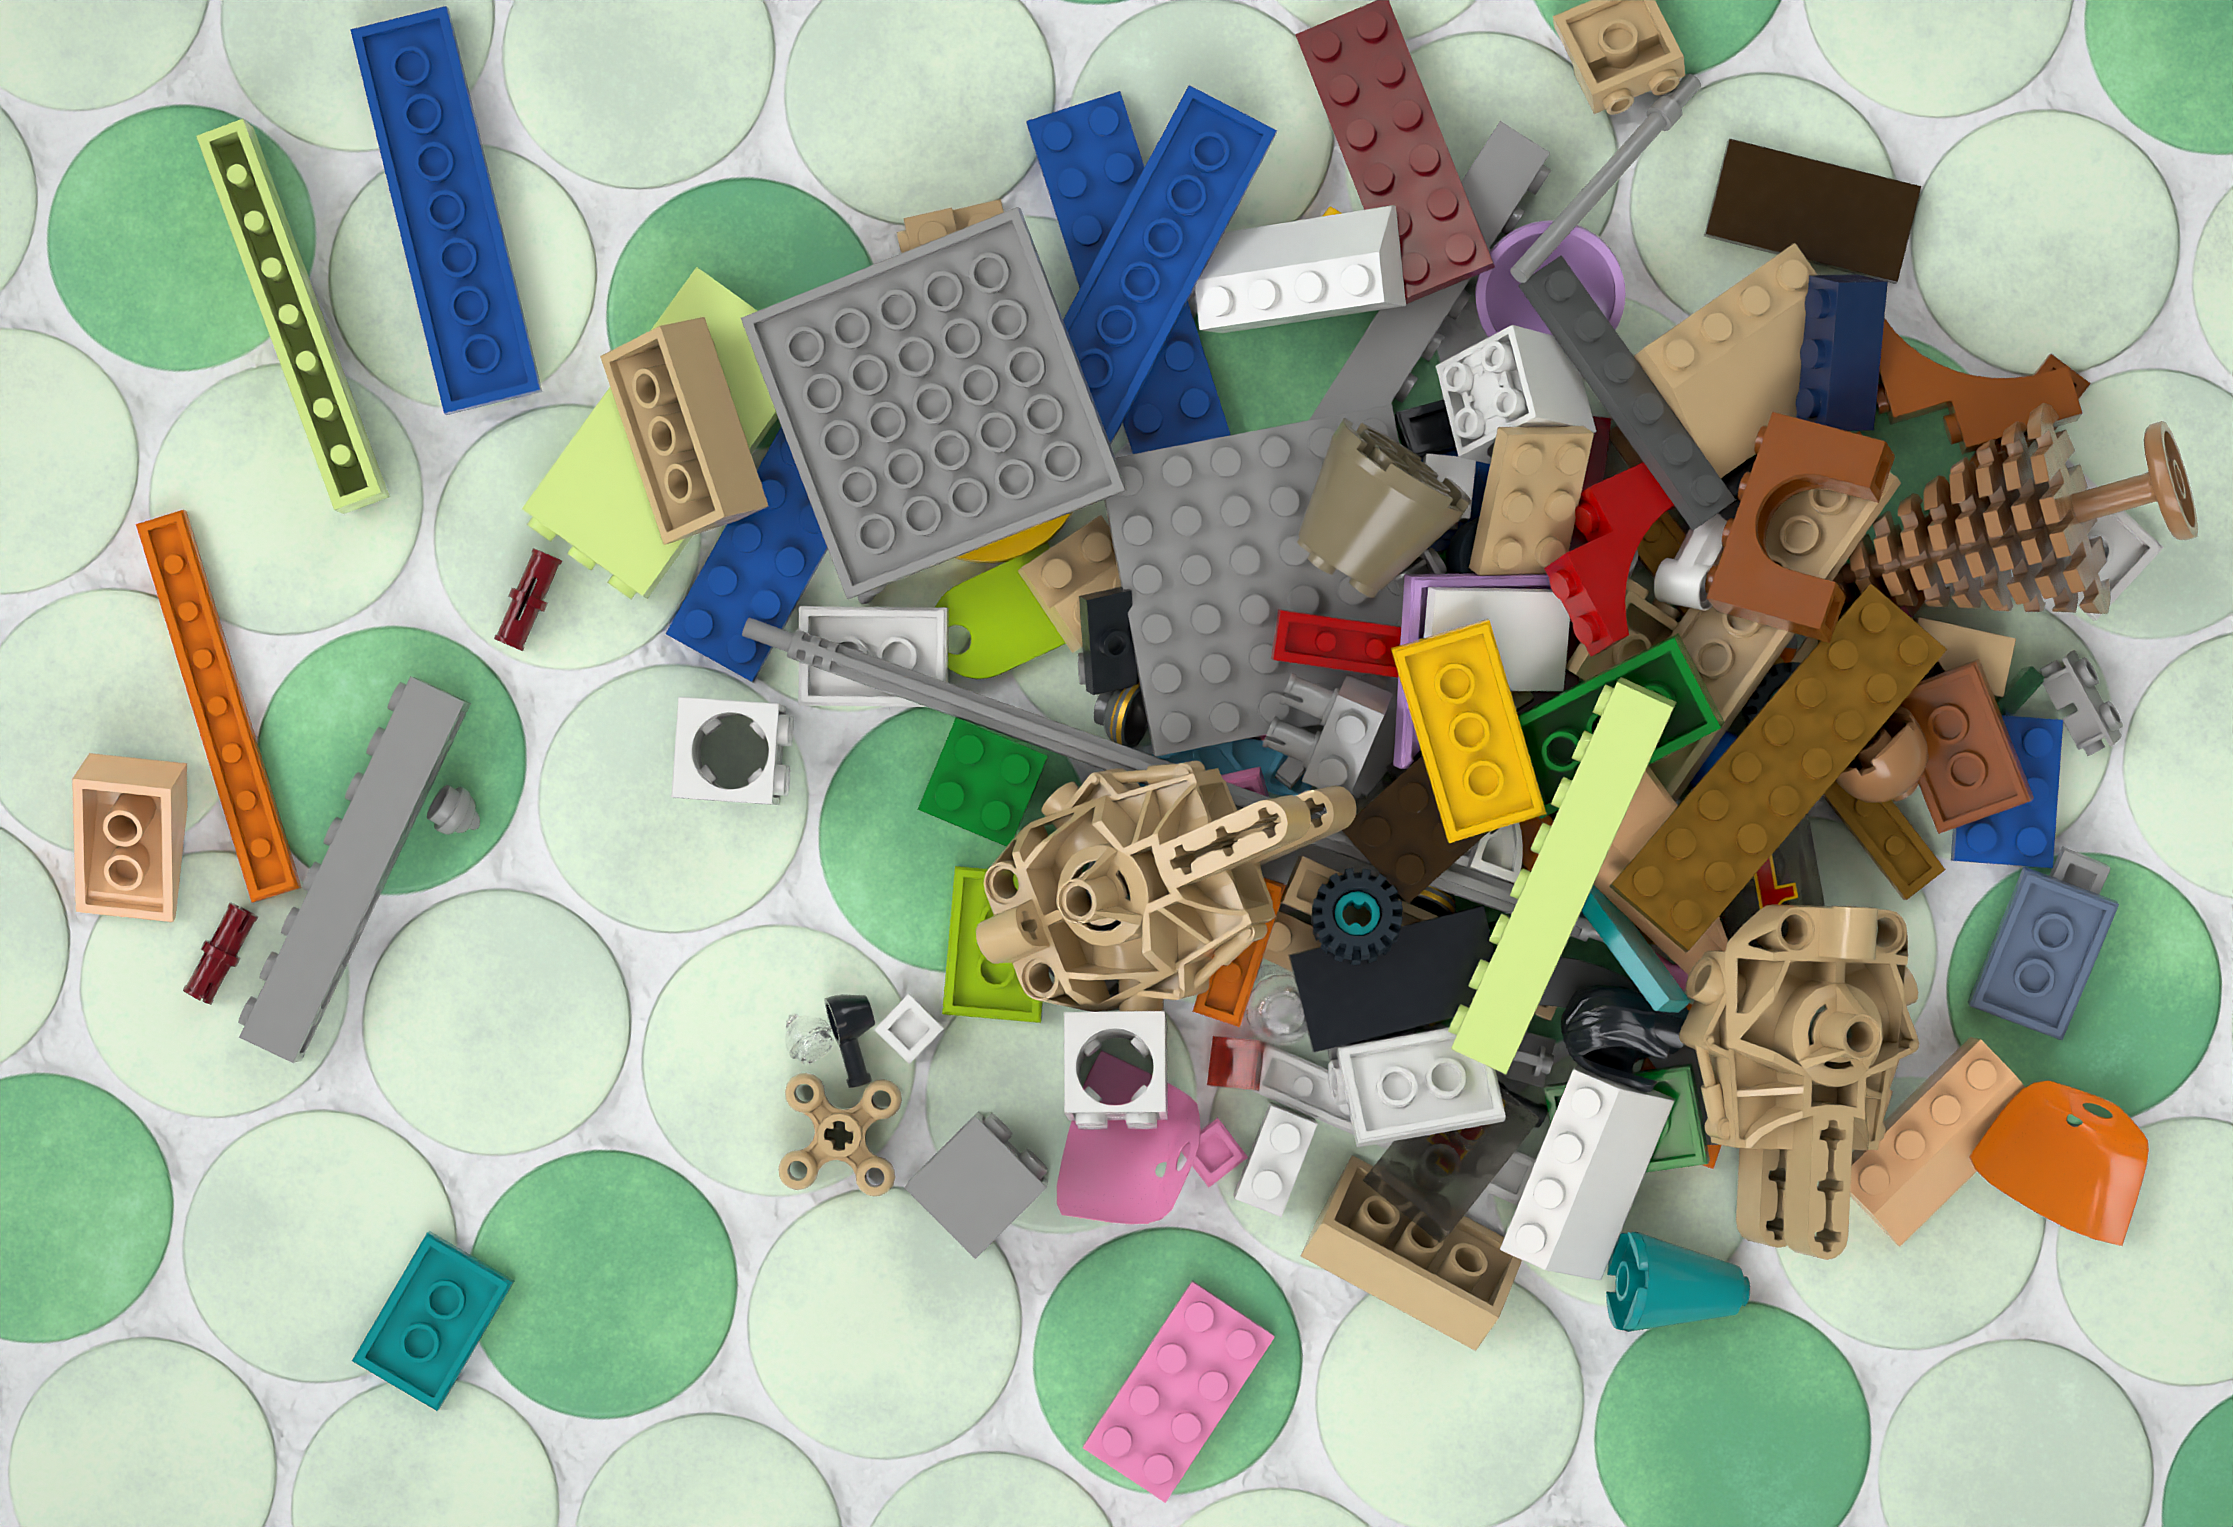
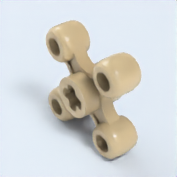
[778,1073,902,1197]

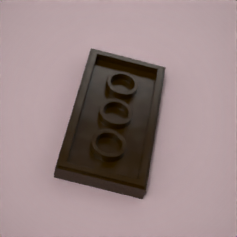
[1704,139,1922,284]

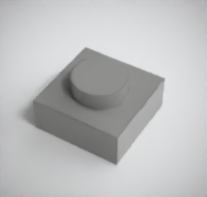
[2049,846,2111,894]

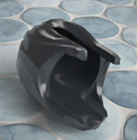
[1561,985,1690,1092]

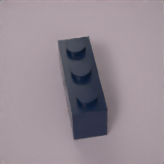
[1796,274,1888,431]

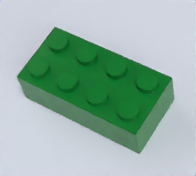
[1518,633,1725,819]

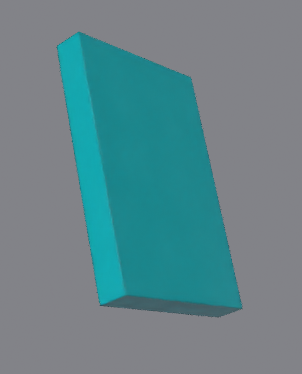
[352,1231,515,1411]

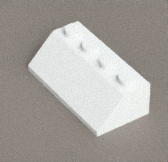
[1195,206,1406,333]
[1500,1064,1676,1280]

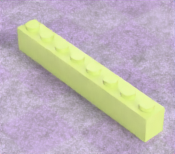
[196,119,390,514]
[1448,677,1677,1074]

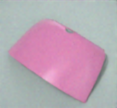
[1057,1050,1201,1224]

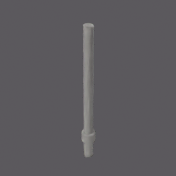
[1510,74,1701,283]

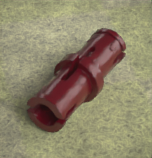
[494,548,562,651]
[183,902,258,1005]

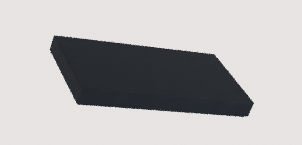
[1288,906,1495,1053]

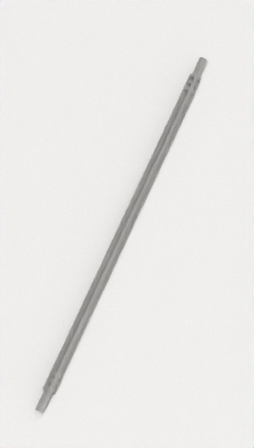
[742,618,1605,943]

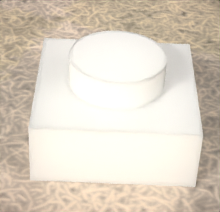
[874,994,944,1064]

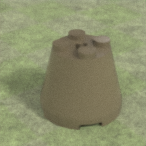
[1297,418,1471,598]

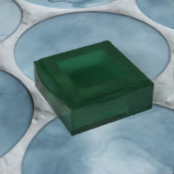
[1995,666,2045,716]

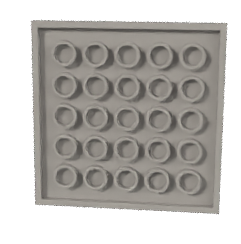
[741,207,1128,599]
[1104,404,1403,756]

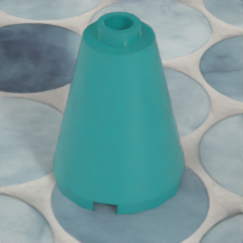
[1606,1232,1750,1332]

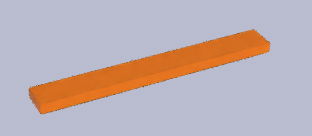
[136,510,302,903]

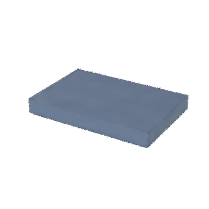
[1968,867,2119,1040]

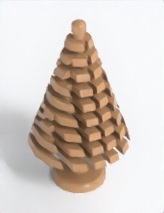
[1833,403,2198,614]

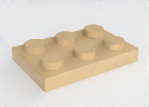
[1469,426,1594,576]

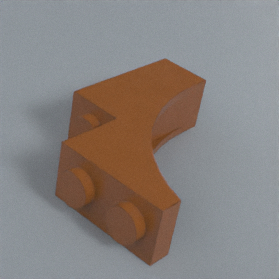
[1876,318,2083,455]

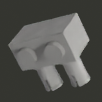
[1262,673,1393,793]

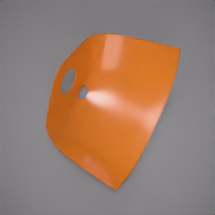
[1969,1080,2149,1246]

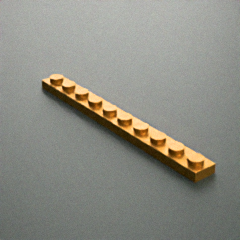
[1637,511,1946,900]

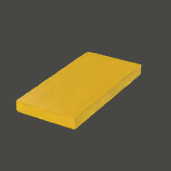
[1391,619,1546,843]

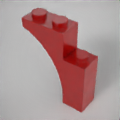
[1544,462,1675,657]

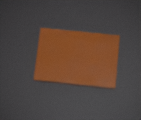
[1899,659,2034,834]

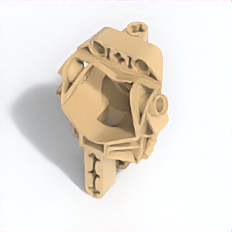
[976,760,1357,1012]
[1679,904,1919,1260]

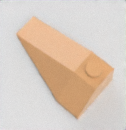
[1593,766,1728,976]

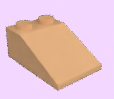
[72,753,188,922]

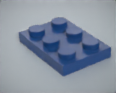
[1951,715,2063,868]

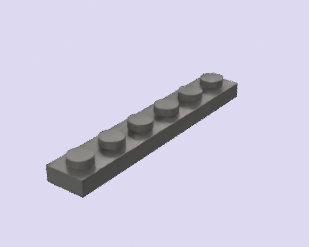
[1518,255,1736,531]

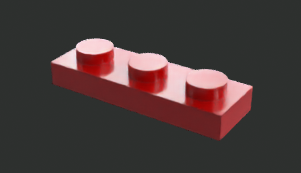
[1271,609,1401,678]

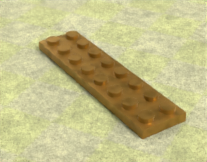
[1609,584,1947,953]

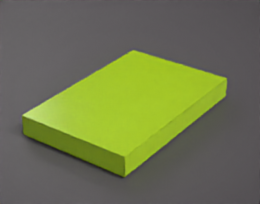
[942,866,1043,1023]

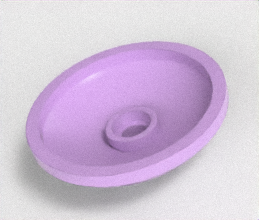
[1475,220,1625,337]

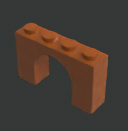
[1705,412,1895,643]

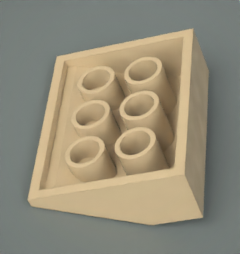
[1634,243,1817,478]

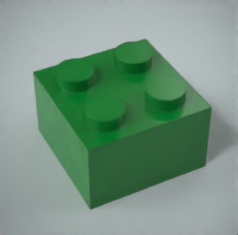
[917,718,1049,847]

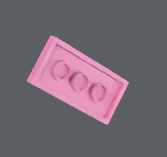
[1083,1281,1275,1503]

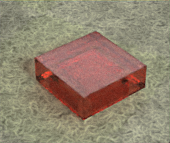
[1207,1036,1265,1091]

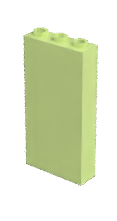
[522,267,778,600]

